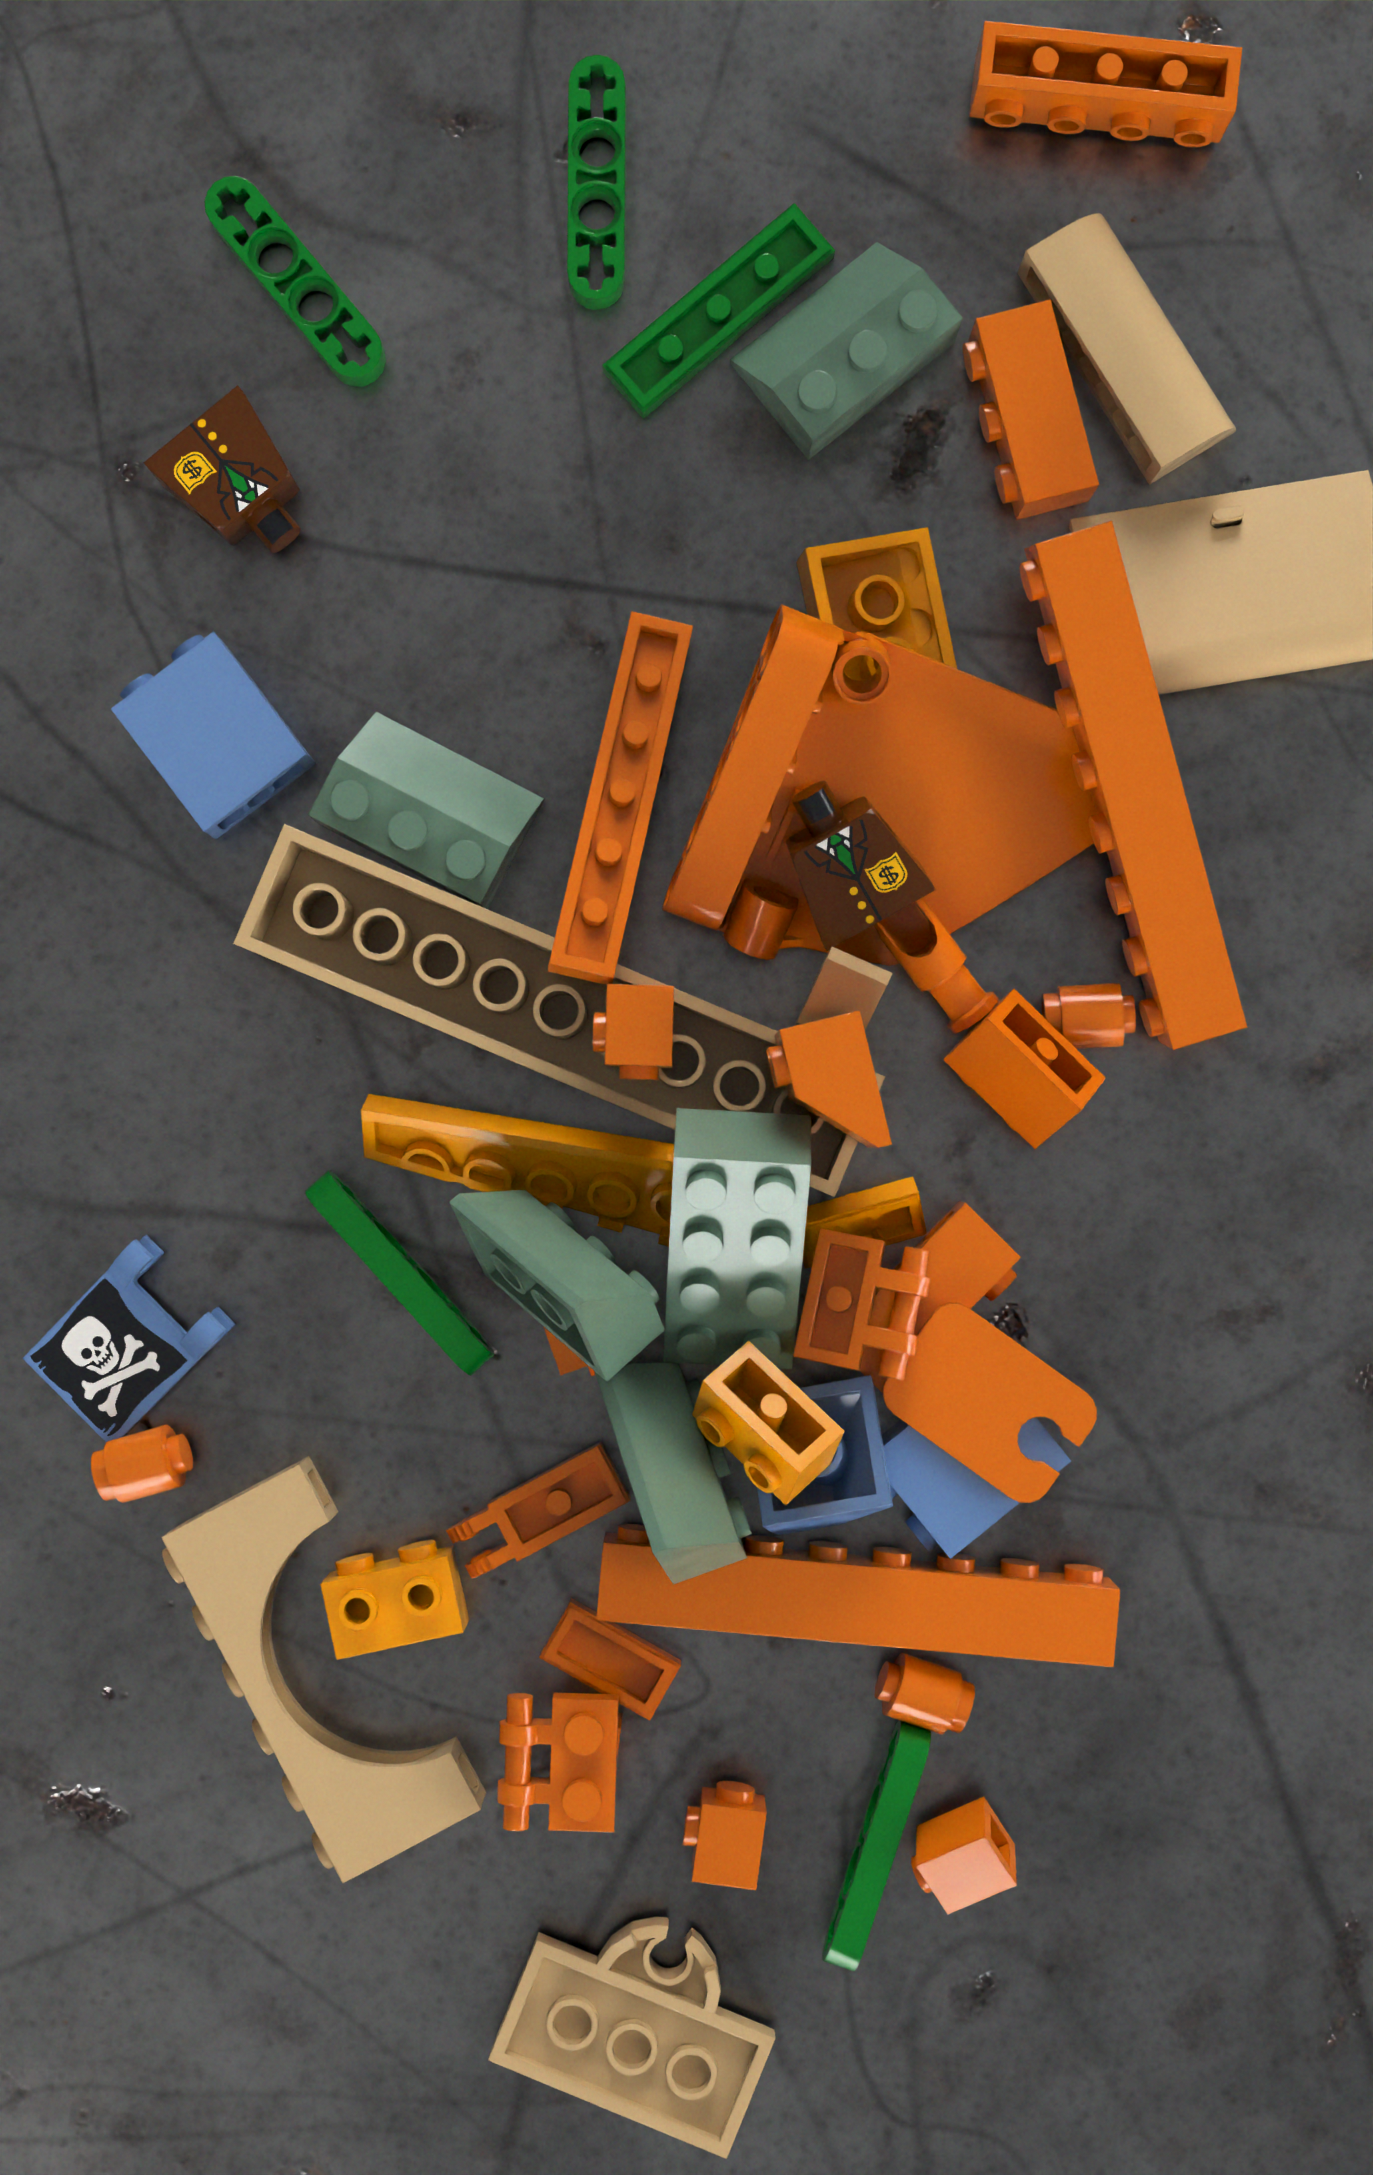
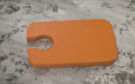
[882,1303,1097,1503]

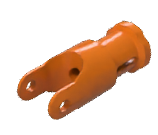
[874,899,999,1034]

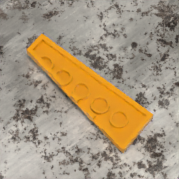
[361,1094,674,1247]

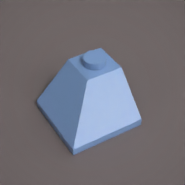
[757,1375,893,1535]

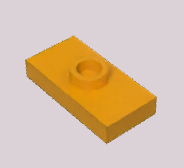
[802,1176,927,1269]

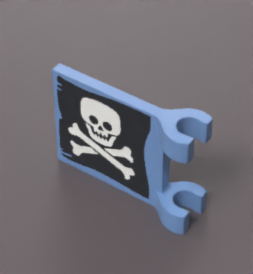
[23,1235,236,1442]

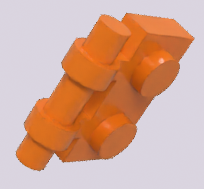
[793,1228,931,1381]
[497,1692,619,1833]

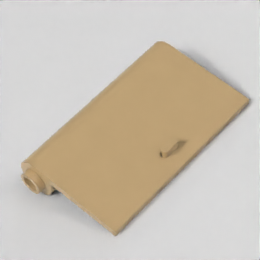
[1069,470,1373,695]

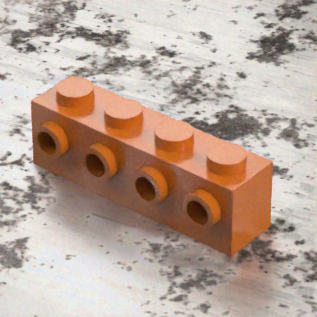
[969,21,1242,147]

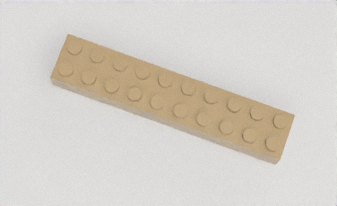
[233,824,885,1197]

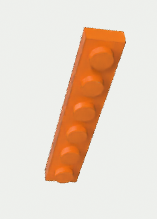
[547,611,693,985]

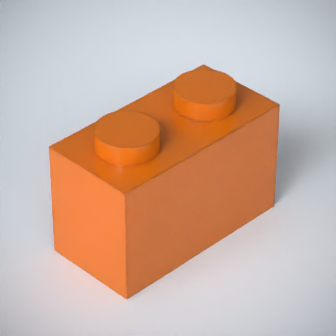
[943,988,1106,1149]

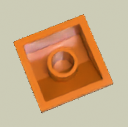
[766,1010,892,1148]

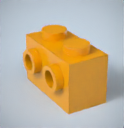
[692,1341,845,1505]
[320,1540,469,1660]

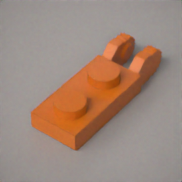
[446,1442,631,1579]

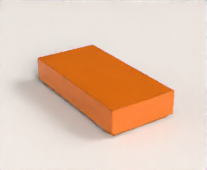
[539,1598,681,1721]

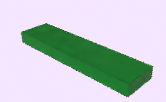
[602,203,835,419]

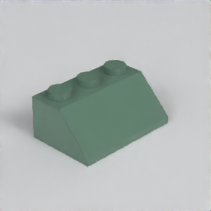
[730,242,963,460]
[308,712,544,909]
[449,1190,665,1382]
[594,1362,752,1585]

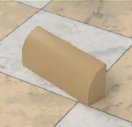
[1017,213,1236,485]

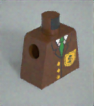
[143,385,301,553]
[785,781,935,951]

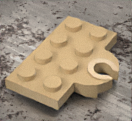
[488,1916,775,2159]

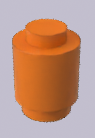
[1042,983,1136,1049]
[91,1425,193,1503]
[875,1653,975,1734]

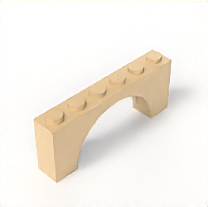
[161,1456,486,1883]

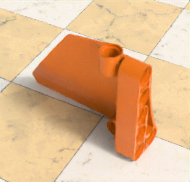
[662,604,1096,966]

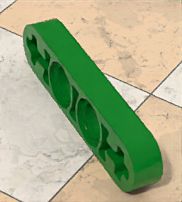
[567,55,626,310]
[204,176,386,387]
[305,1170,495,1376]
[822,1720,931,1971]

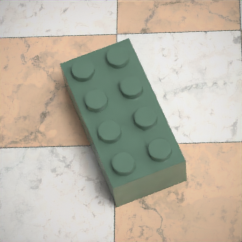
[663,1108,811,1369]

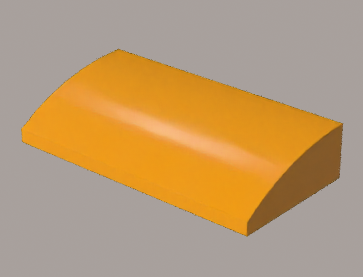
[796,527,957,681]

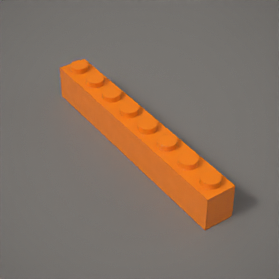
[1019,521,1248,1050]
[596,1524,1120,1667]

